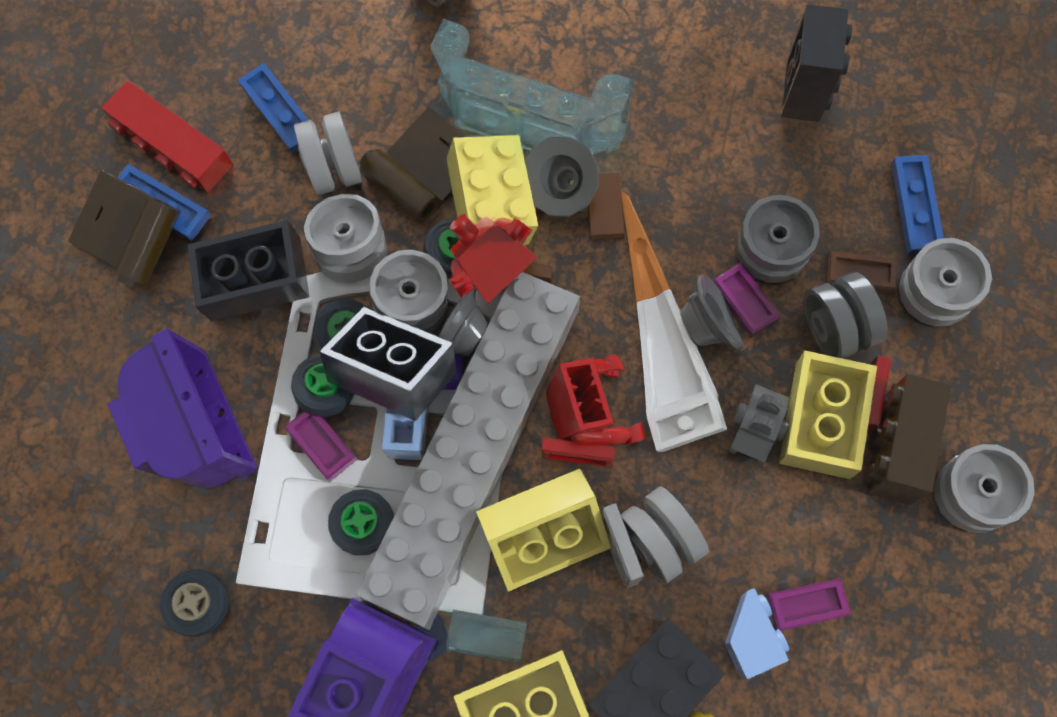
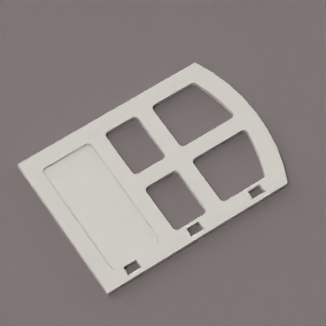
[236,272,504,617]

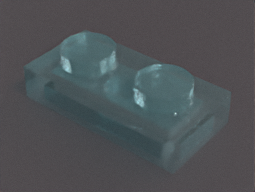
[446,610,527,664]

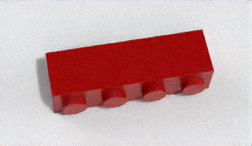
[101,80,233,193]

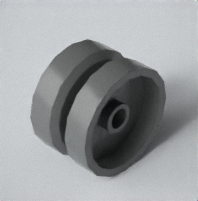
[736,195,820,283]
[803,272,888,359]

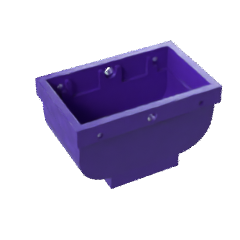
[108,328,259,488]
[288,598,438,717]

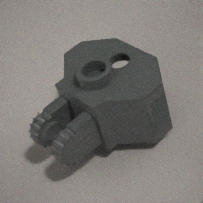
[728,384,789,465]

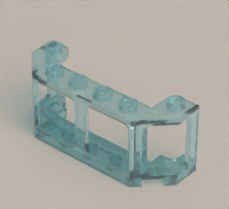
[430,19,634,155]

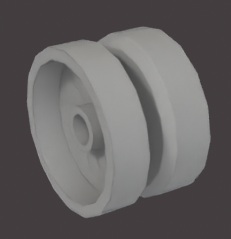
[294,111,363,196]
[304,194,388,283]
[898,238,992,327]
[370,250,448,334]
[934,444,1035,533]
[620,486,709,585]

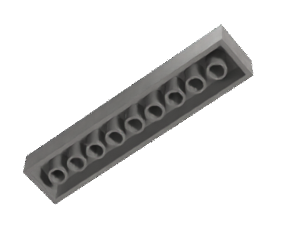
[356,272,580,630]

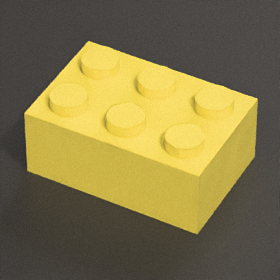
[447,135,538,245]
[779,351,877,479]
[476,469,611,591]
[454,651,589,717]

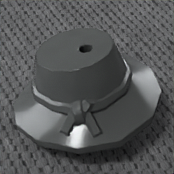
[525,136,599,217]
[680,274,743,350]
[437,288,489,358]

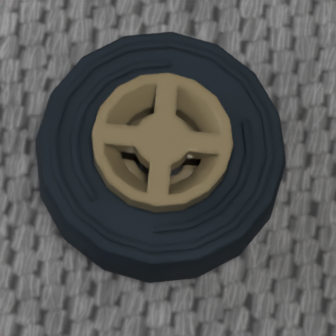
[160,569,230,637]

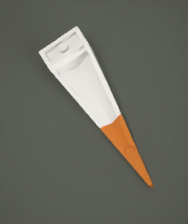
[621,192,727,452]

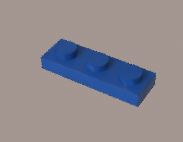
[237,63,308,155]
[891,155,944,255]
[118,164,211,242]

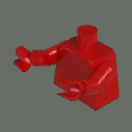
[449,214,537,303]
[546,354,645,445]

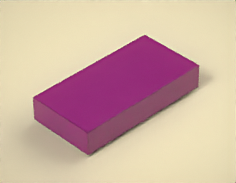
[712,263,781,338]
[284,411,358,482]
[766,578,851,631]

